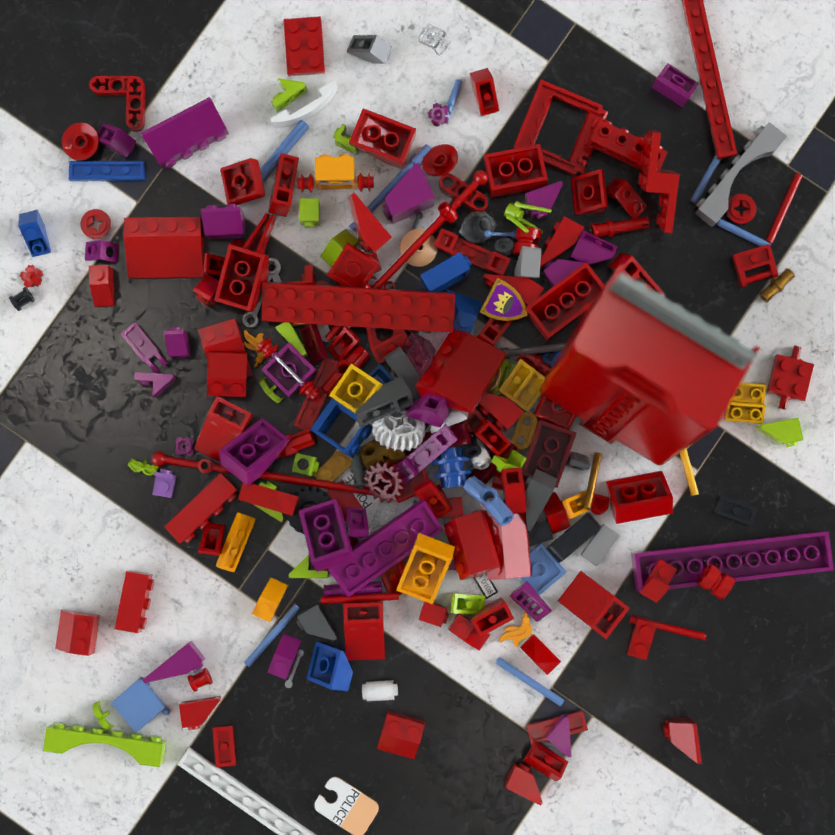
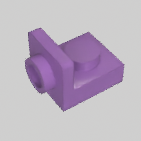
[152,469,177,498]

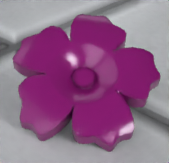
[428,103,449,127]

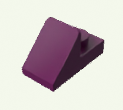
[134,372,177,398]
[346,507,369,538]

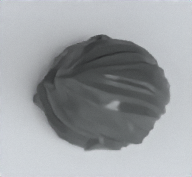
[459,211,496,244]

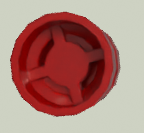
[513,226,541,257]
[697,563,735,600]

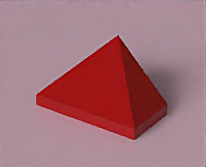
[520,634,561,675]

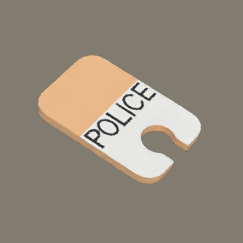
[315,777,379,835]

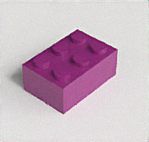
[299,499,355,572]

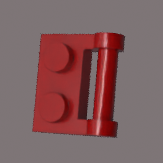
[731,244,778,288]

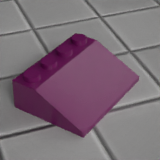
[141,97,229,169]

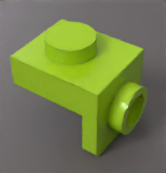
[491,450,526,472]

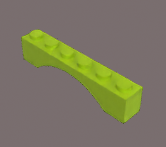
[43,722,167,767]

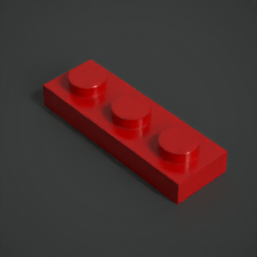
[526,710,588,745]

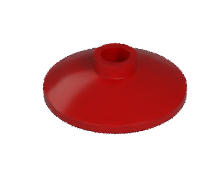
[62,123,99,160]
[422,144,458,177]

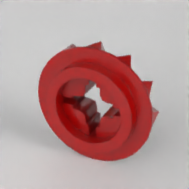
[726,194,756,225]
[80,209,111,239]

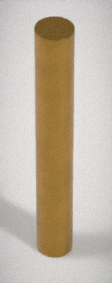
[583,452,602,509]

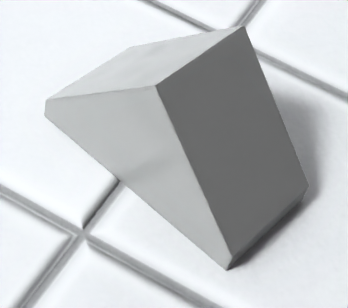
[513,246,541,280]

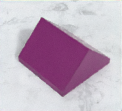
[652,63,699,108]

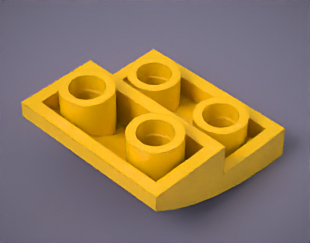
[724,382,767,424]

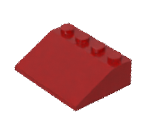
[124,217,204,279]
[416,330,507,414]

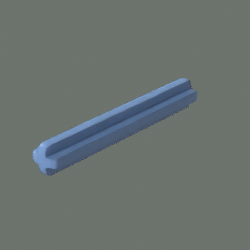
[260,120,309,182]

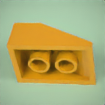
[396,533,455,604]

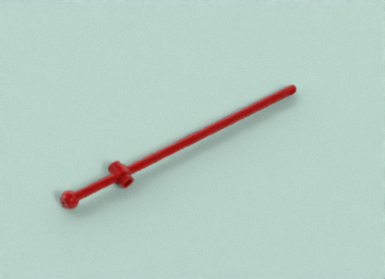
[325,170,488,341]
[152,451,374,496]

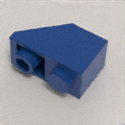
[18,209,51,257]

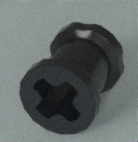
[9,287,35,311]
[464,432,482,458]

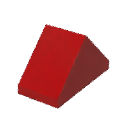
[203,253,225,278]
[327,326,361,362]
[542,492,570,534]
[198,523,226,556]

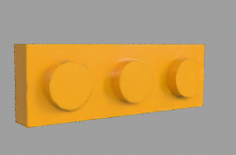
[216,512,256,572]

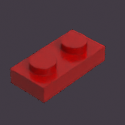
[627,617,657,660]
[212,725,236,767]

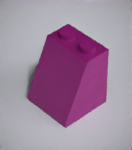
[383,162,435,224]

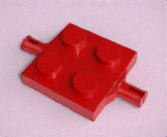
[767,346,814,410]

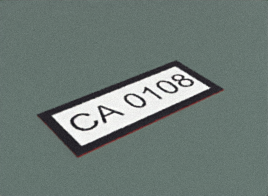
[474,573,498,599]

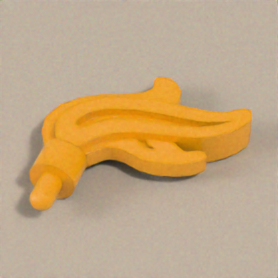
[244,330,264,368]
[499,612,532,647]

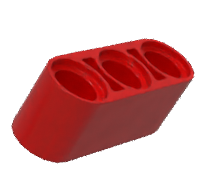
[439,173,488,212]

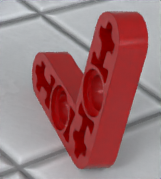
[89,76,146,132]

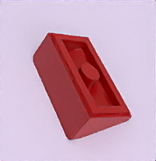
[523,741,568,781]

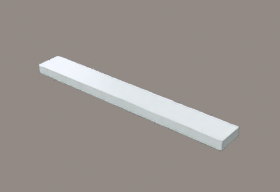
[177,747,316,835]

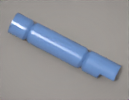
[445,79,463,118]

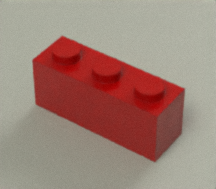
[115,570,154,633]

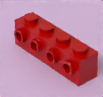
[586,119,668,171]
[164,473,239,544]

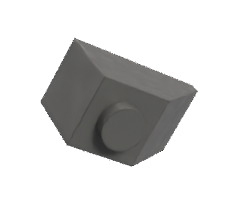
[346,35,392,64]
[296,603,338,640]

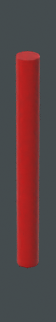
[765,173,802,244]
[321,592,399,604]
[629,615,706,641]

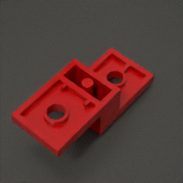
[638,130,680,233]

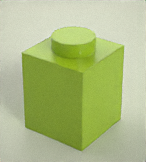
[299,198,320,228]

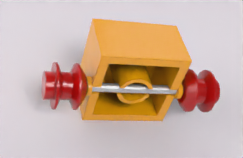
[297,154,374,193]

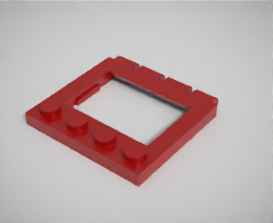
[513,80,608,176]

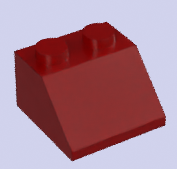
[207,351,247,397]
[55,610,100,656]
[377,711,425,759]

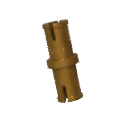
[759,268,795,303]

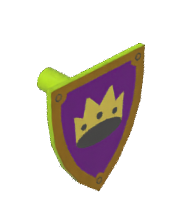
[480,278,527,321]

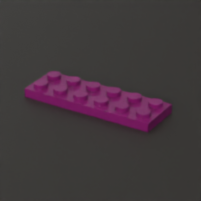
[327,499,444,597]

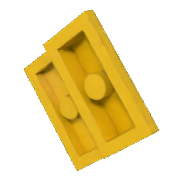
[498,359,545,412]

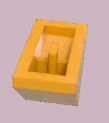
[561,490,590,519]

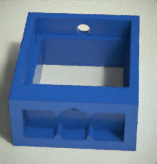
[420,252,471,292]
[310,398,373,458]

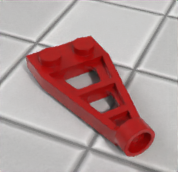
[361,283,413,364]

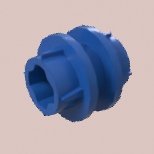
[432,447,472,488]

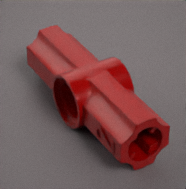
[320,346,371,398]

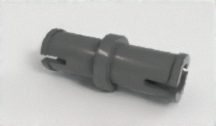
[350,450,366,489]

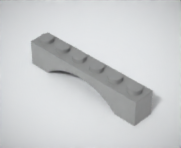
[695,122,787,227]

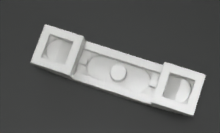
[270,80,338,128]

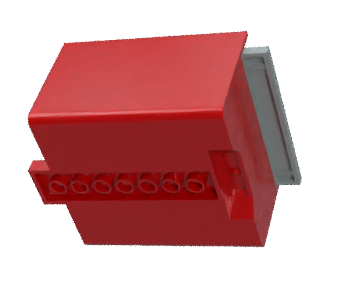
[540,264,760,465]

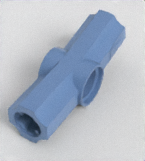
[463,476,514,526]

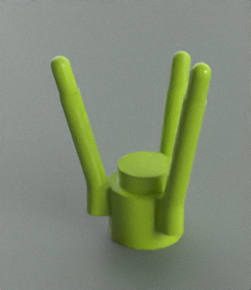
[504,201,552,234]

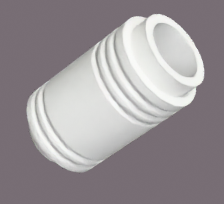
[470,437,492,470]
[362,680,398,702]

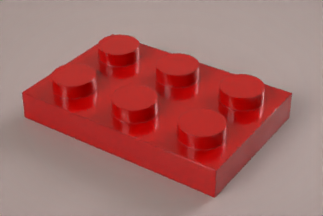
[283,16,325,76]

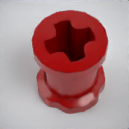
[188,668,213,692]

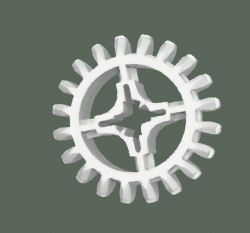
[373,409,426,452]

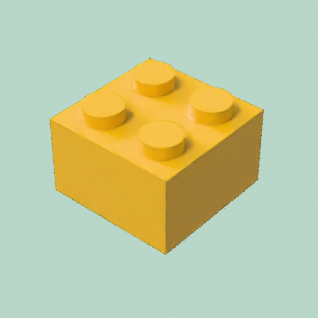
[329,364,383,413]

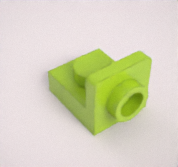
[333,124,358,154]

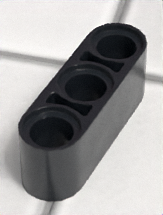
[547,512,601,563]

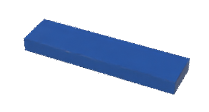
[69,161,146,181]

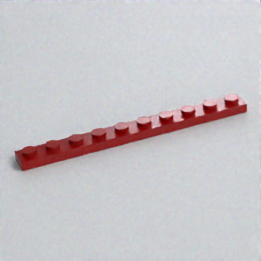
[682,0,737,160]

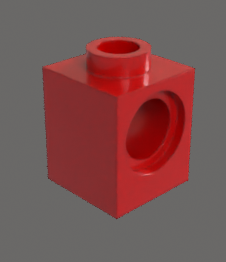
[419,601,449,627]

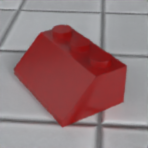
[484,144,548,198]
[606,471,673,524]
[444,510,500,580]

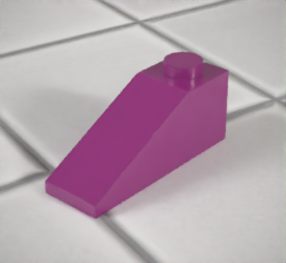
[142,641,206,683]

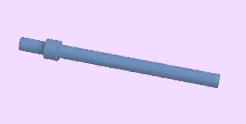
[349,144,431,232]

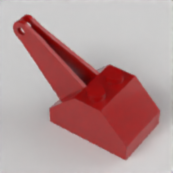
[214,213,276,312]

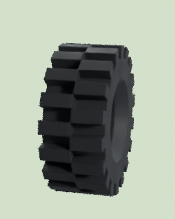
[286,487,332,534]

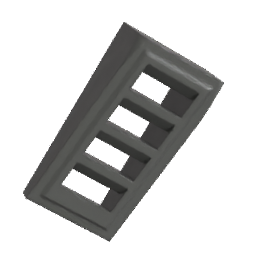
[566,452,591,471]

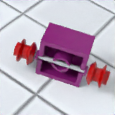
[257,338,320,401]

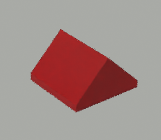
[571,169,608,215]

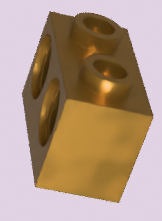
[360,439,406,469]

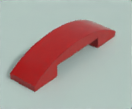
[434,228,511,275]

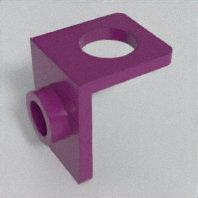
[85,240,119,263]

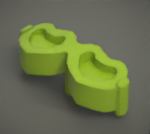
[259,376,284,403]
[128,458,159,476]
[92,700,115,731]

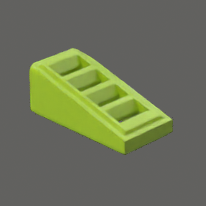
[275,322,307,358]

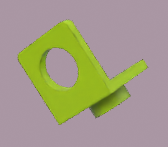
[292,453,320,476]

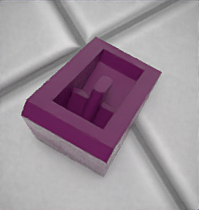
[545,714,572,757]

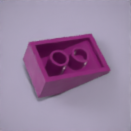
[220,418,290,486]

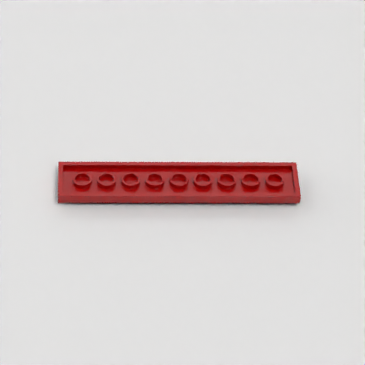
[262,282,456,333]

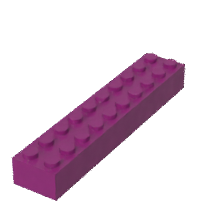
[631,531,834,592]

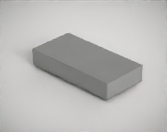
[581,524,620,566]

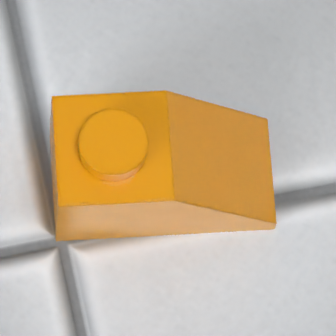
[252,577,288,622]

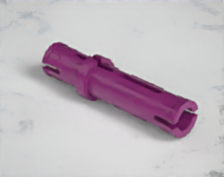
[324,581,382,596]

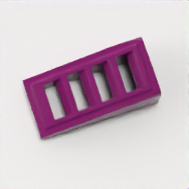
[510,581,552,622]

